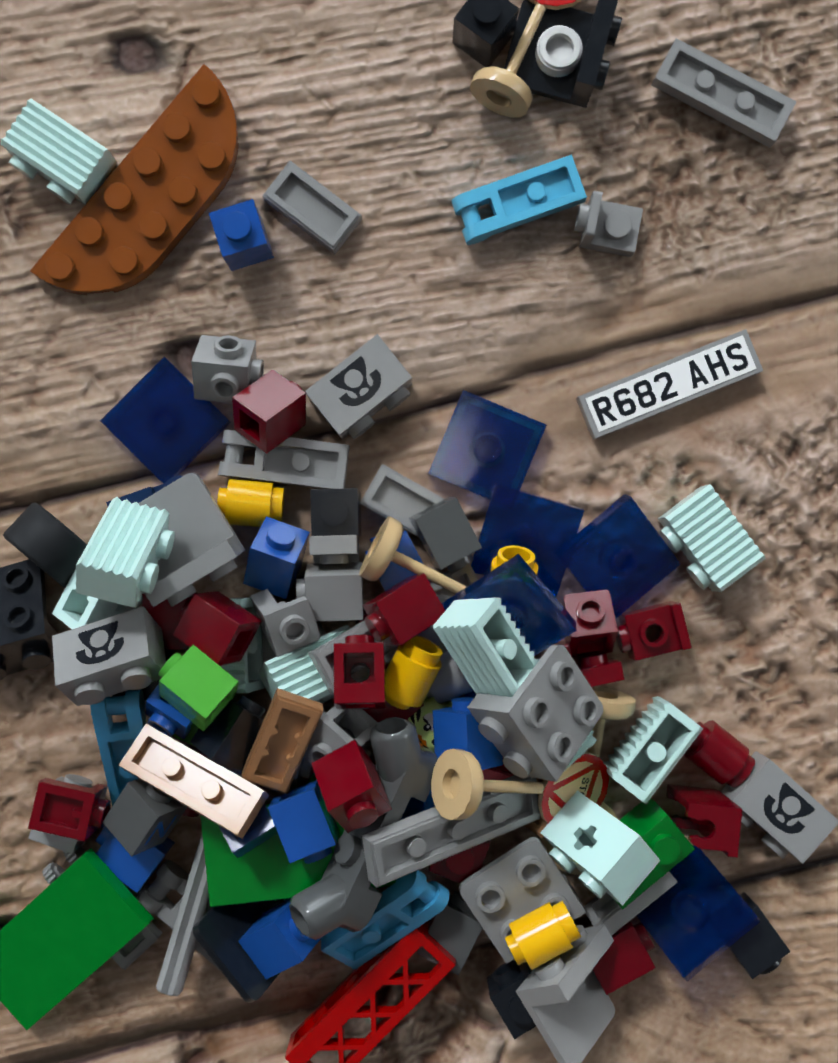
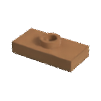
[242,688,323,794]

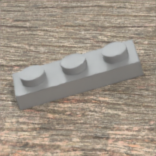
[651,38,797,148]

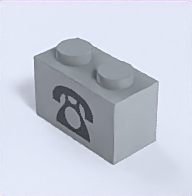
[305,334,412,440]
[52,606,166,706]
[720,751,838,864]

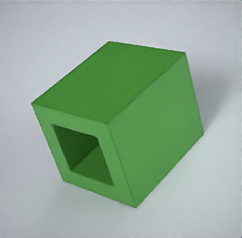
[158,645,239,732]

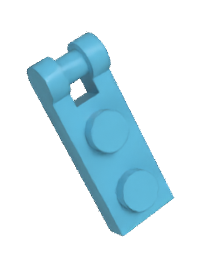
[451,154,587,245]

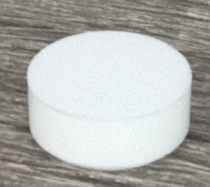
[535,25,583,77]

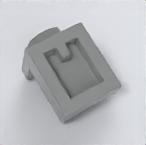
[574,191,643,257]
[309,535,359,564]
[250,589,320,657]

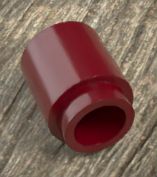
[684,720,755,788]

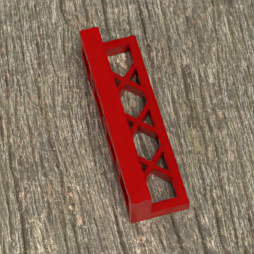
[285,920,456,1063]

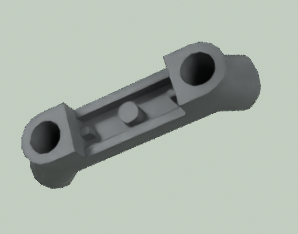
[289,717,438,940]

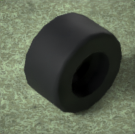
[3,503,87,588]

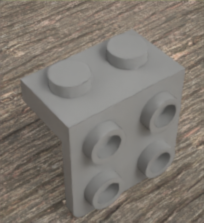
[138,473,245,607]
[467,644,603,782]
[459,837,586,964]
[516,924,615,1063]

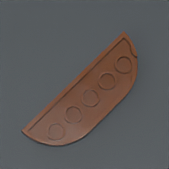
[30,64,239,296]

